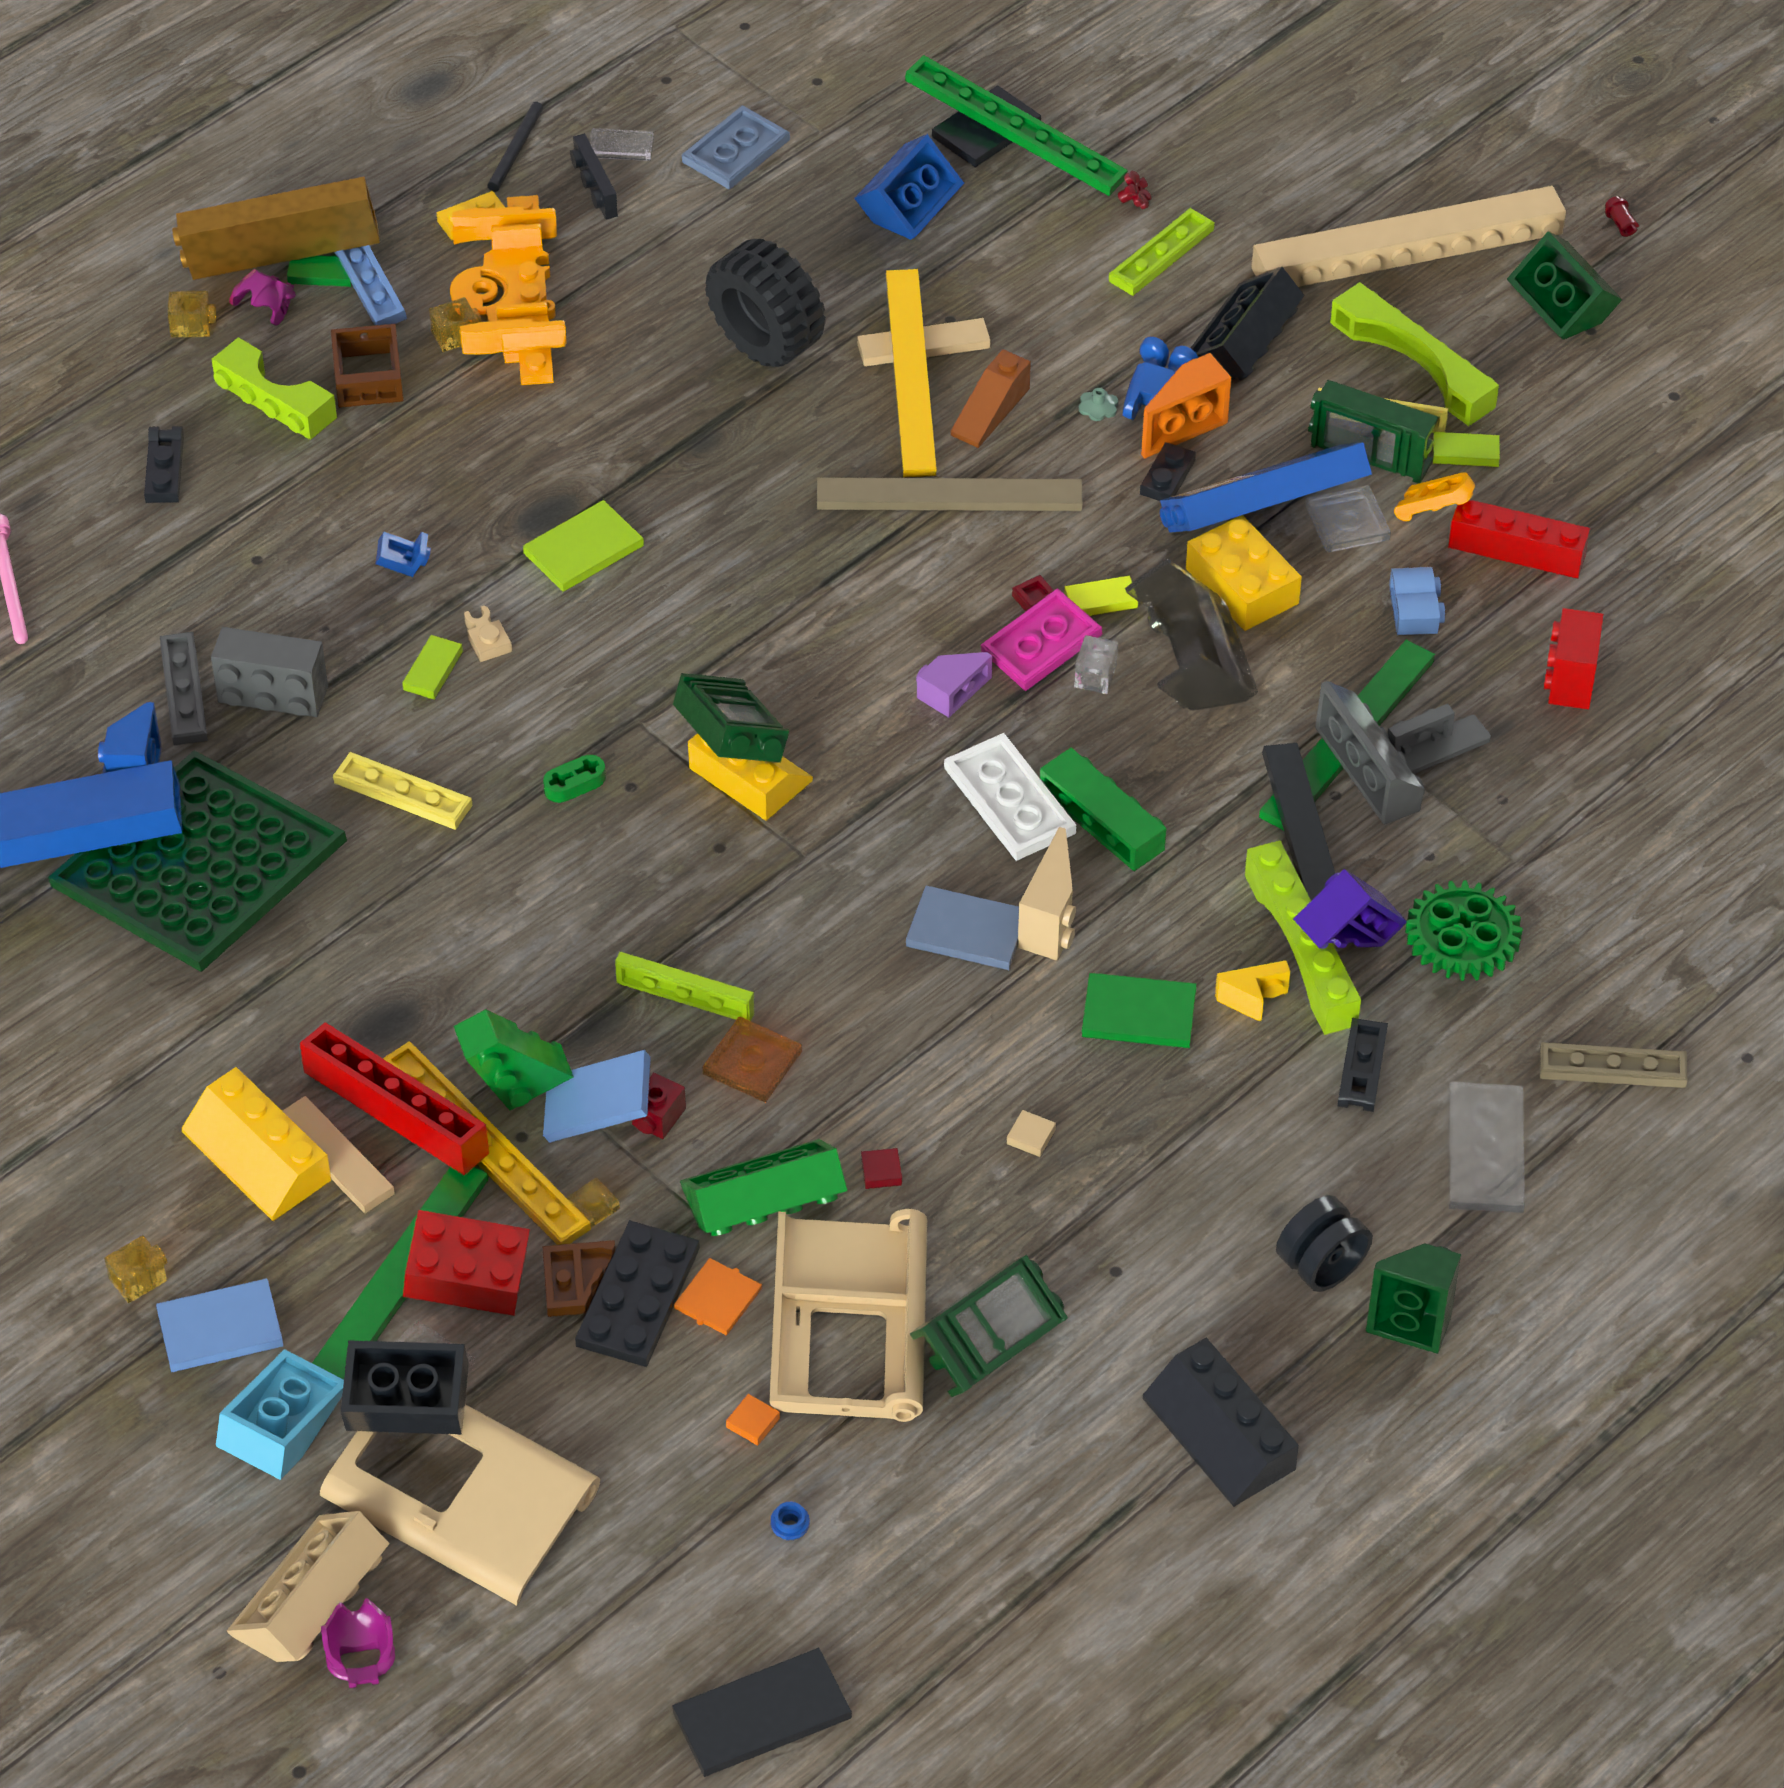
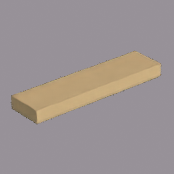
[858,318,990,366]
[283,1096,395,1214]

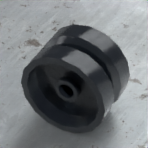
[1276,1195,1373,1292]

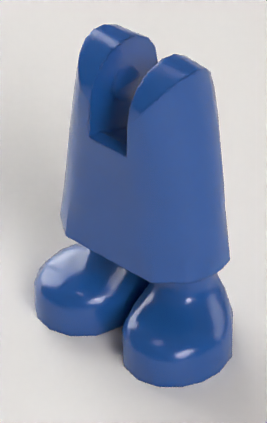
[1122,336,1199,420]

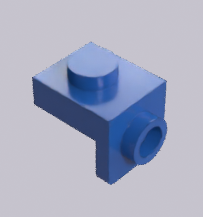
[375,532,431,577]

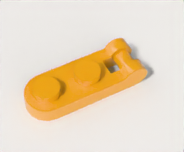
[1394,472,1475,521]

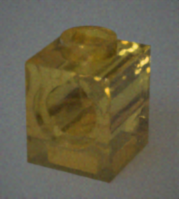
[167,291,216,337]
[429,297,481,352]
[104,1235,168,1304]

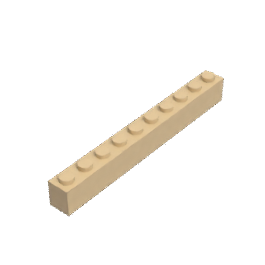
[1252,186,1566,287]

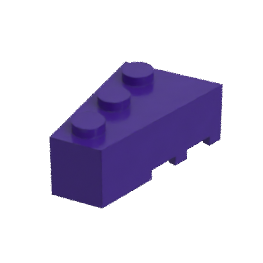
[1293,869,1406,949]

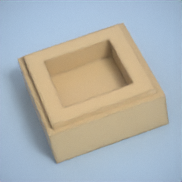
[1007,1110,1056,1157]

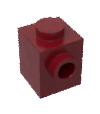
[632,1072,686,1139]

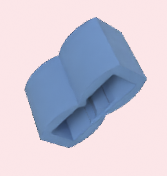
[1389,567,1445,635]

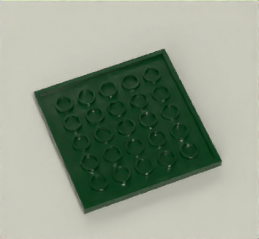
[48,750,347,972]

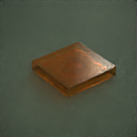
[702,1016,802,1103]

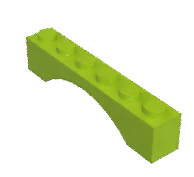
[1330,282,1499,427]
[1245,840,1361,1035]

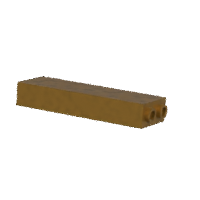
[172,177,380,280]

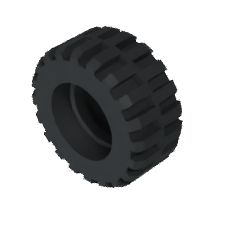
[705,239,826,367]

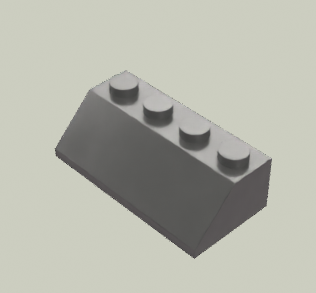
[1315,681,1425,825]

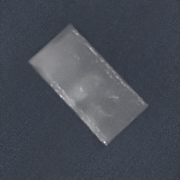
[1449,1082,1525,1213]

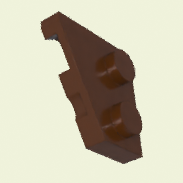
[542,1240,615,1317]

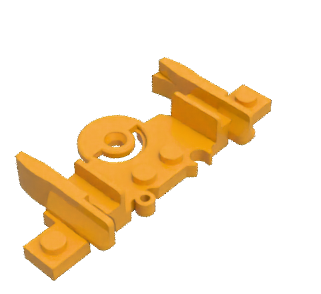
[450,195,567,385]

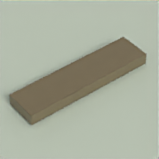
[1540,1042,1687,1088]

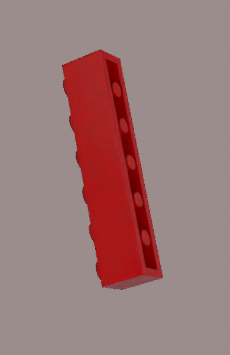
[300,1022,489,1175]

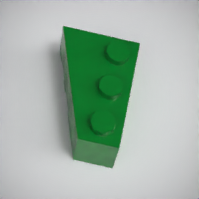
[453,1009,574,1111]

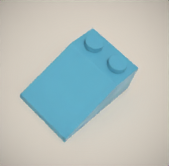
[216,1349,344,1480]

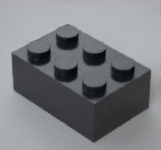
[341,1340,469,1435]

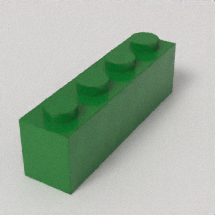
[1040,748,1166,872]

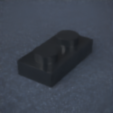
[1140,442,1196,501]

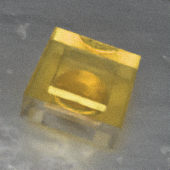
[567,1177,620,1228]

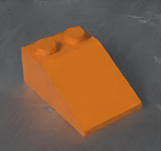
[1141,353,1231,458]

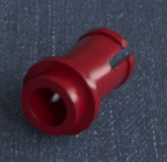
[1605,196,1639,237]

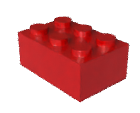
[403,1210,530,1316]

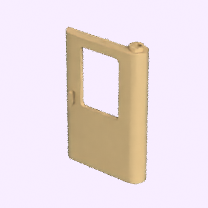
[770,1209,927,1422]
[320,1404,600,1606]

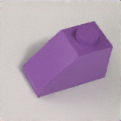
[916,652,992,718]

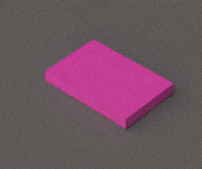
[981,588,1103,691]

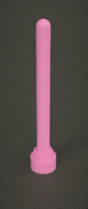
[0,514,28,644]

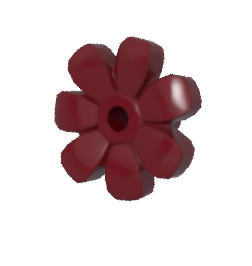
[1118,170,1152,210]

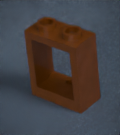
[331,324,404,408]

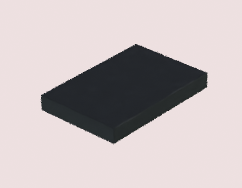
[932,85,1041,167]

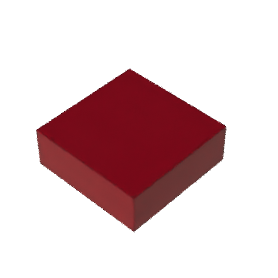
[1012,575,1054,611]
[861,1148,902,1189]

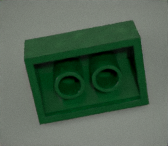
[1507,231,1622,340]
[1366,1243,1461,1354]

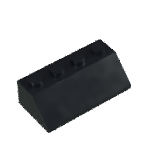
[1191,267,1305,380]
[1143,1337,1299,1507]

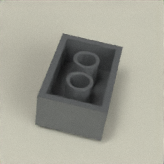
[211,627,328,717]

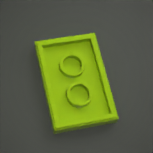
[523,500,644,592]

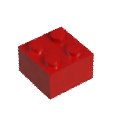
[1543,608,1604,710]

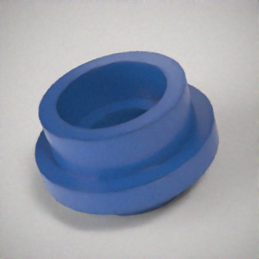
[771,1502,810,1540]

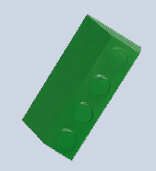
[680,1139,847,1236]

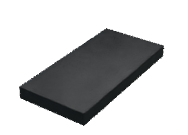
[672,1647,852,1777]

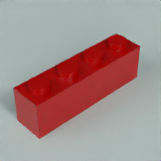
[1448,500,1590,579]

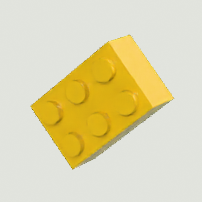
[1186,515,1302,631]

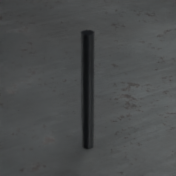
[487,102,543,192]

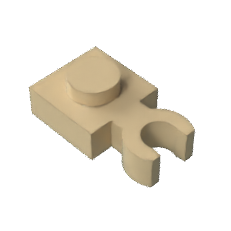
[464,605,512,662]

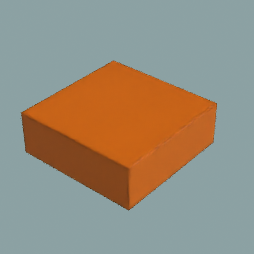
[726,1394,780,1446]

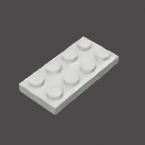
[944,733,1076,861]

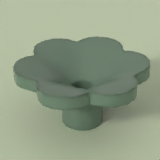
[1079,388,1118,421]

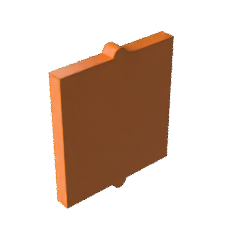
[674,1258,762,1336]

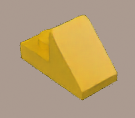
[1215,960,1290,1021]

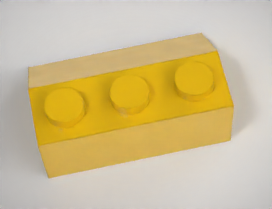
[688,733,813,821]

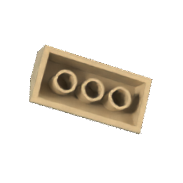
[227,1511,390,1662]

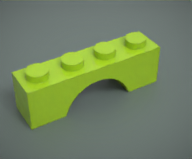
[212,337,337,440]

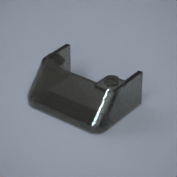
[1125,558,1258,711]

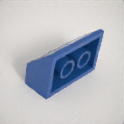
[854,134,964,240]

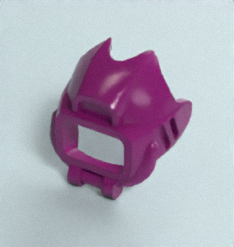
[229,269,296,326]
[321,1598,395,1688]

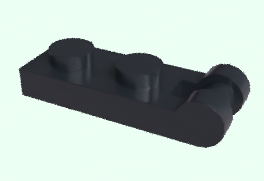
[144,426,184,503]
[1337,1018,1388,1112]

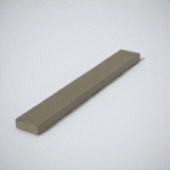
[817,477,1082,511]

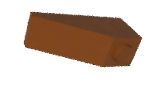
[951,349,1031,448]

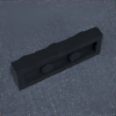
[570,133,618,220]

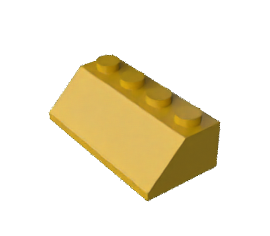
[182,1067,331,1221]

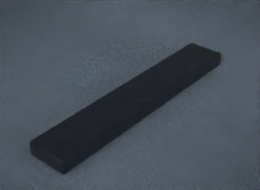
[1262,743,1335,901]

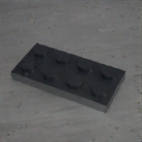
[575,1220,700,1367]

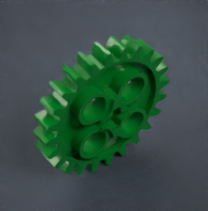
[1405,880,1523,981]

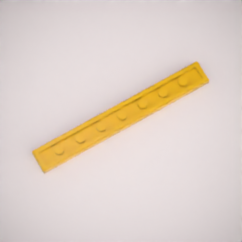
[886,269,936,477]
[383,1041,591,1245]

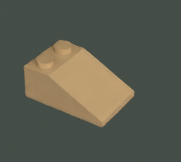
[1018,827,1076,961]

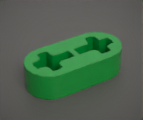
[543,755,606,803]

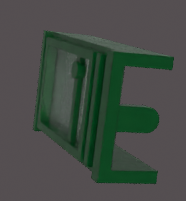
[1308,380,1438,484]
[673,673,790,763]
[910,1255,1068,1398]

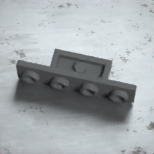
[1388,703,1491,774]

